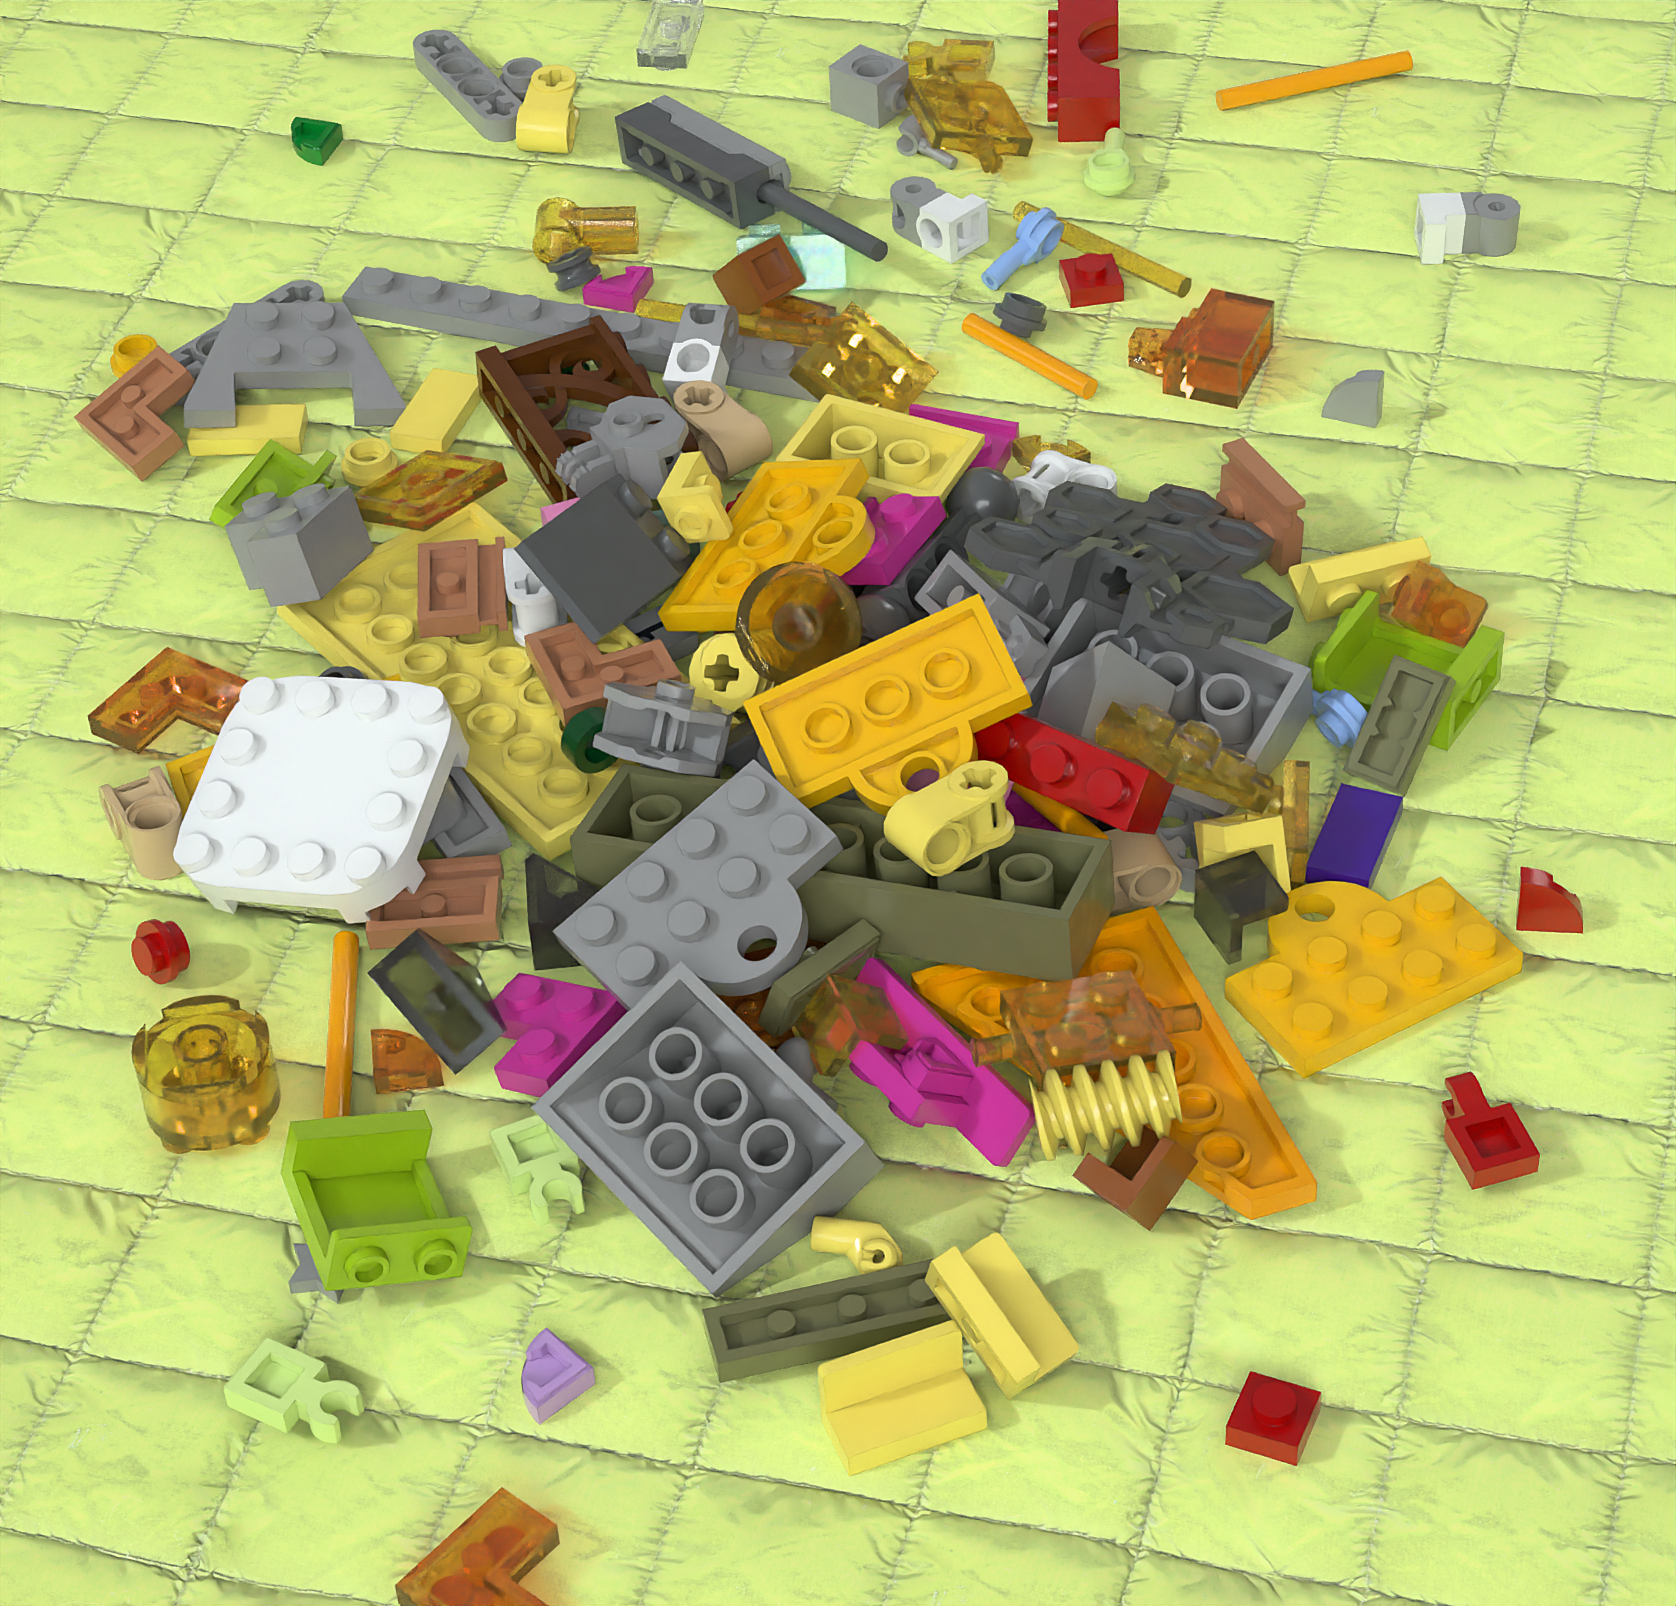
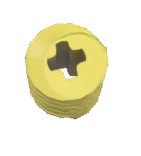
[689,631,800,711]
[1029,1050,1182,1162]

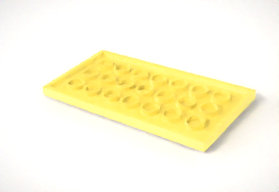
[277,499,742,861]

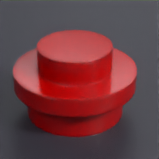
[131,919,190,985]

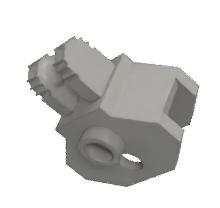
[555,396,689,499]
[593,679,733,777]

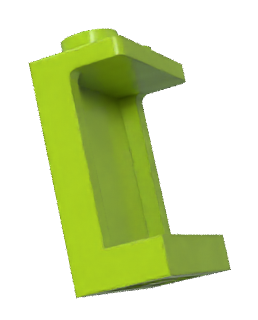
[1308,590,1505,751]
[281,1109,473,1291]

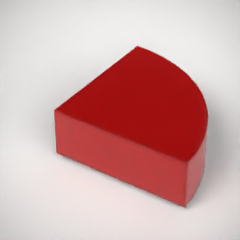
[1516,867,1583,934]

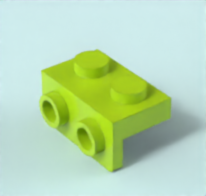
[209,439,337,530]

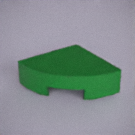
[291,117,343,166]

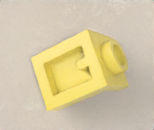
[657,451,734,544]

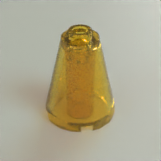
[735,561,863,684]

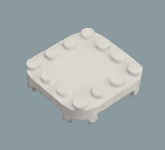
[173,675,470,924]

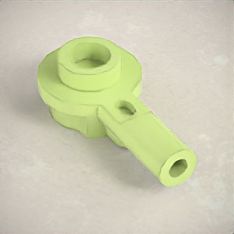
[1083,128,1136,196]

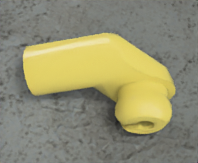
[811,1215,903,1275]

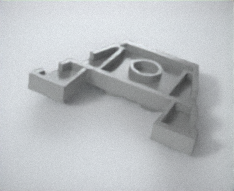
[184,301,405,428]

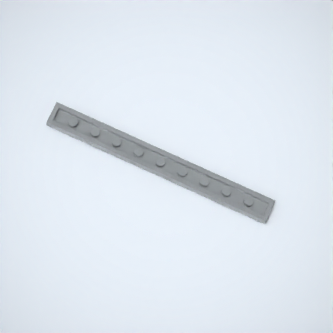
[342,266,867,403]

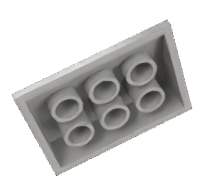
[1023,594,1313,818]
[531,960,885,1298]

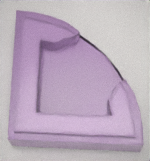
[521,1327,596,1425]

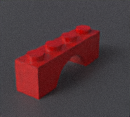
[1047,0,1120,142]
[973,711,1179,835]

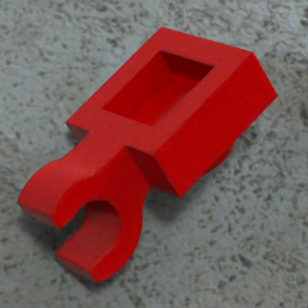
[1441,1071,1540,1190]

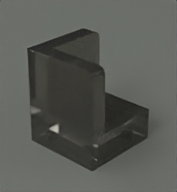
[1194,850,1289,965]

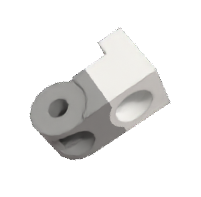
[890,176,989,264]
[1414,192,1521,265]
[662,303,739,405]

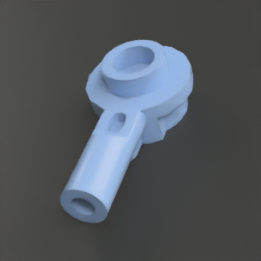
[981,207,1064,290]
[1312,688,1368,748]

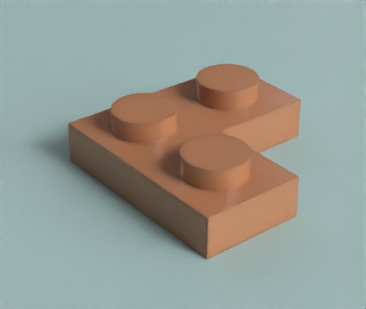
[74,346,195,482]
[524,622,682,728]

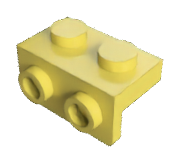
[1287,536,1432,623]

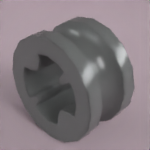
[546,246,601,291]

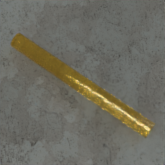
[1013,201,1192,298]
[636,299,833,349]

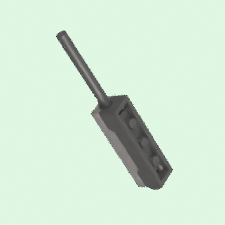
[615,95,888,262]

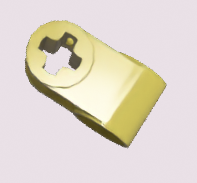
[516,65,579,153]
[884,760,1015,877]

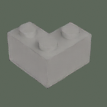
[224,483,374,607]

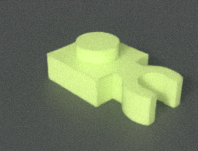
[489,1115,585,1226]
[223,1337,364,1443]

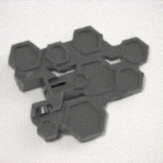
[964,481,1294,649]

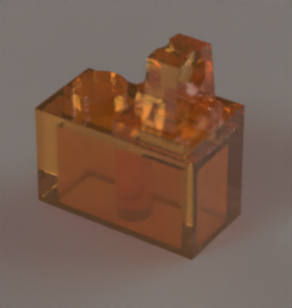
[1128,288,1275,409]

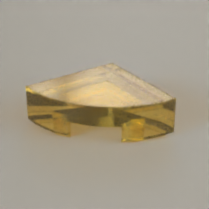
[1012,435,1091,472]

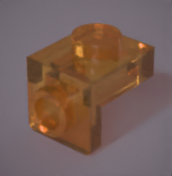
[1391,560,1489,648]

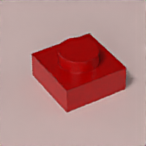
[1059,253,1124,308]
[1225,1371,1321,1466]

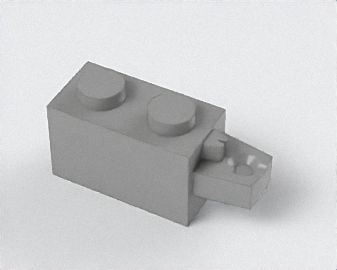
[914,549,1051,678]

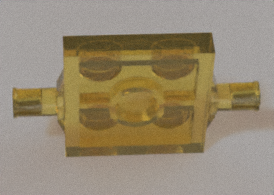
[903,66,1033,175]
[1095,701,1275,814]
[970,970,1202,1092]

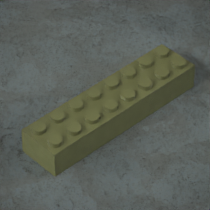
[570,764,1115,985]

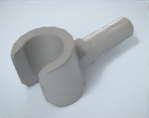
[897,115,958,170]

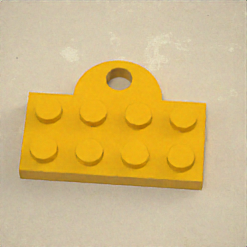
[658,458,875,633]
[743,593,1033,816]
[1225,877,1523,1079]

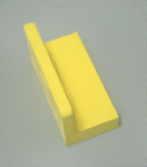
[925,1232,1079,1400]
[818,1320,987,1476]

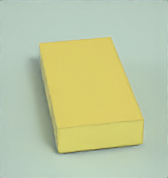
[389,368,481,457]
[187,404,308,456]

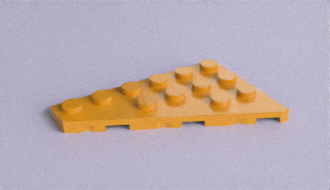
[911,906,1317,1220]

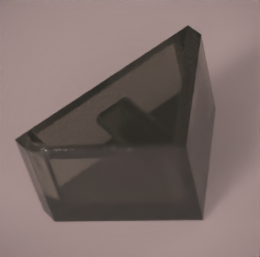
[525,853,600,971]
[367,928,507,1075]

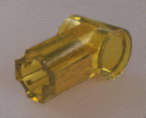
[532,197,639,265]

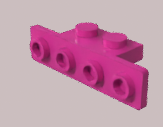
[831,957,1036,1167]

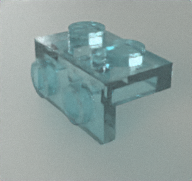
[736,222,847,290]

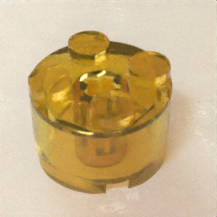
[131,995,281,1154]

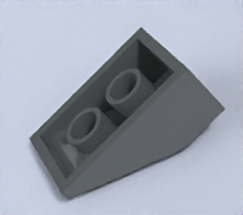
[514,474,693,644]

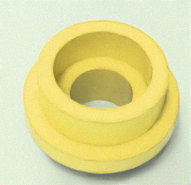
[341,437,399,489]

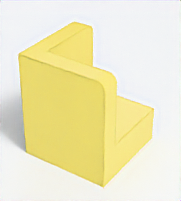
[1194,811,1291,899]

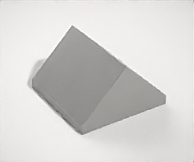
[1037,641,1176,764]

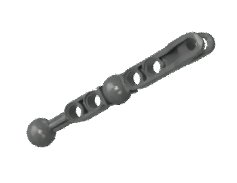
[698,466,1020,780]

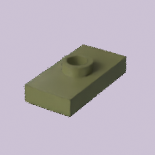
[1343,655,1456,797]
[757,918,880,1038]

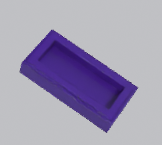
[1305,783,1403,890]

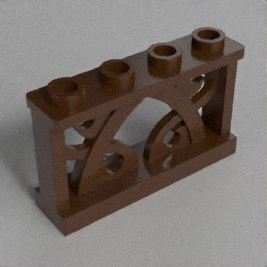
[475,315,699,504]

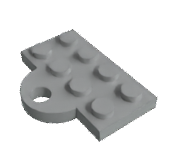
[553,759,843,1011]

